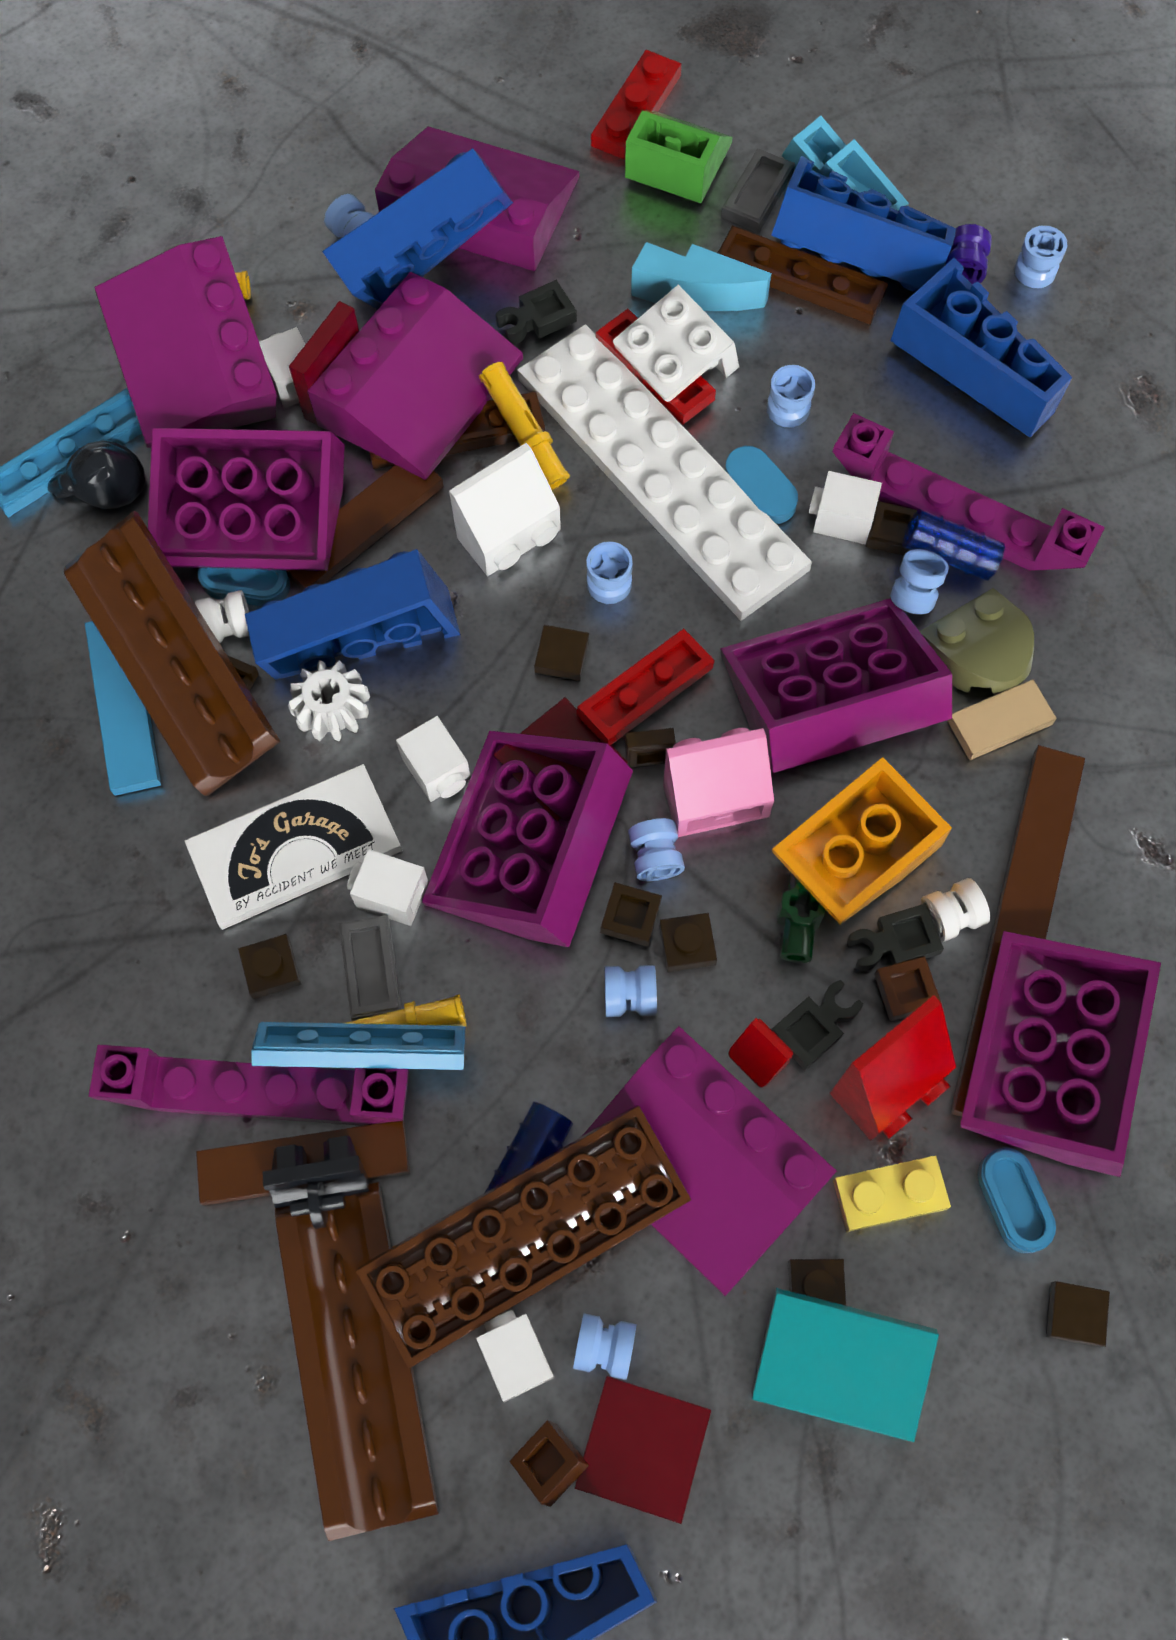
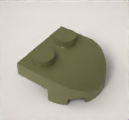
[919,588,1034,694]

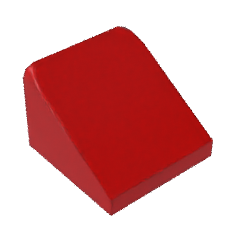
[728,1018,793,1088]

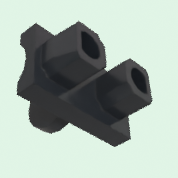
[263,1135,369,1229]

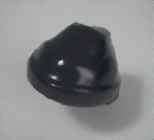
[47,440,145,509]

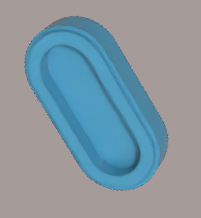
[725,446,798,524]
[198,568,290,607]
[977,1148,1056,1253]

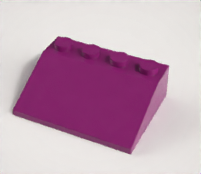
[375,126,580,272]
[94,236,277,448]
[308,272,523,480]
[148,428,345,571]
[720,598,952,773]
[422,731,633,947]
[960,931,1161,1177]
[581,1026,837,1296]

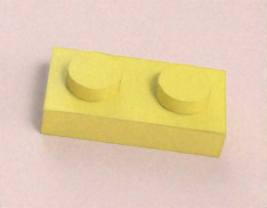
[833,1155,951,1232]

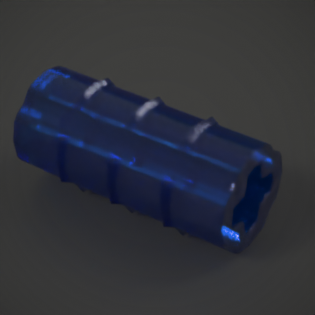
[902,509,1005,581]
[485,1101,573,1193]

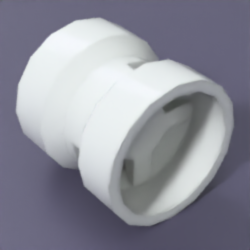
[195,590,249,643]
[921,878,990,942]

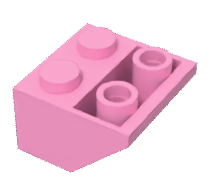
[663,727,774,837]

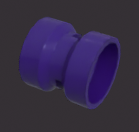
[944,224,992,284]

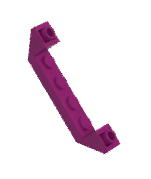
[832,413,1105,571]
[88,1045,409,1125]

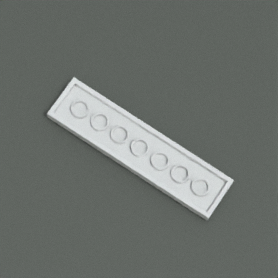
[517,324,812,621]

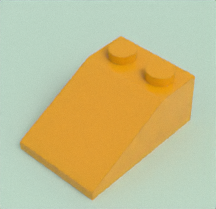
[772,757,952,925]

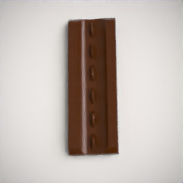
[64,511,281,796]
[356,1106,691,1369]
[275,1182,439,1541]

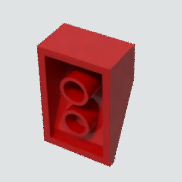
[830,995,956,1141]

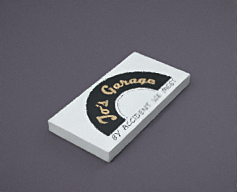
[185,764,403,930]

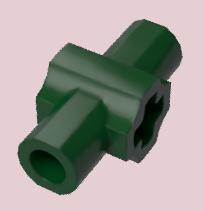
[777,872,825,963]

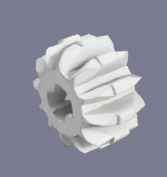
[288,660,370,742]

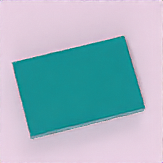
[752,1288,939,1442]

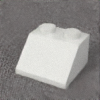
[449,443,561,577]

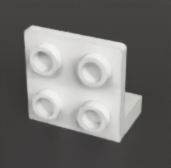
[613,284,740,402]

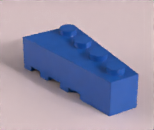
[322,148,513,310]
[771,156,956,292]
[890,258,1072,437]
[245,549,461,680]
[394,1544,658,1640]

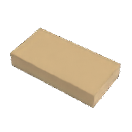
[947,679,1057,760]

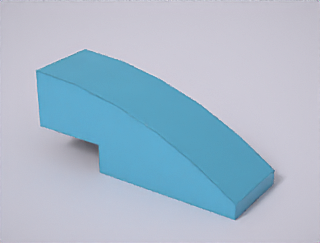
[781,116,909,211]
[631,242,772,311]

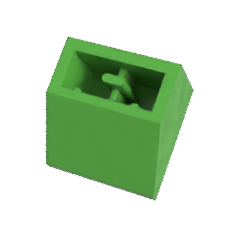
[625,110,733,203]

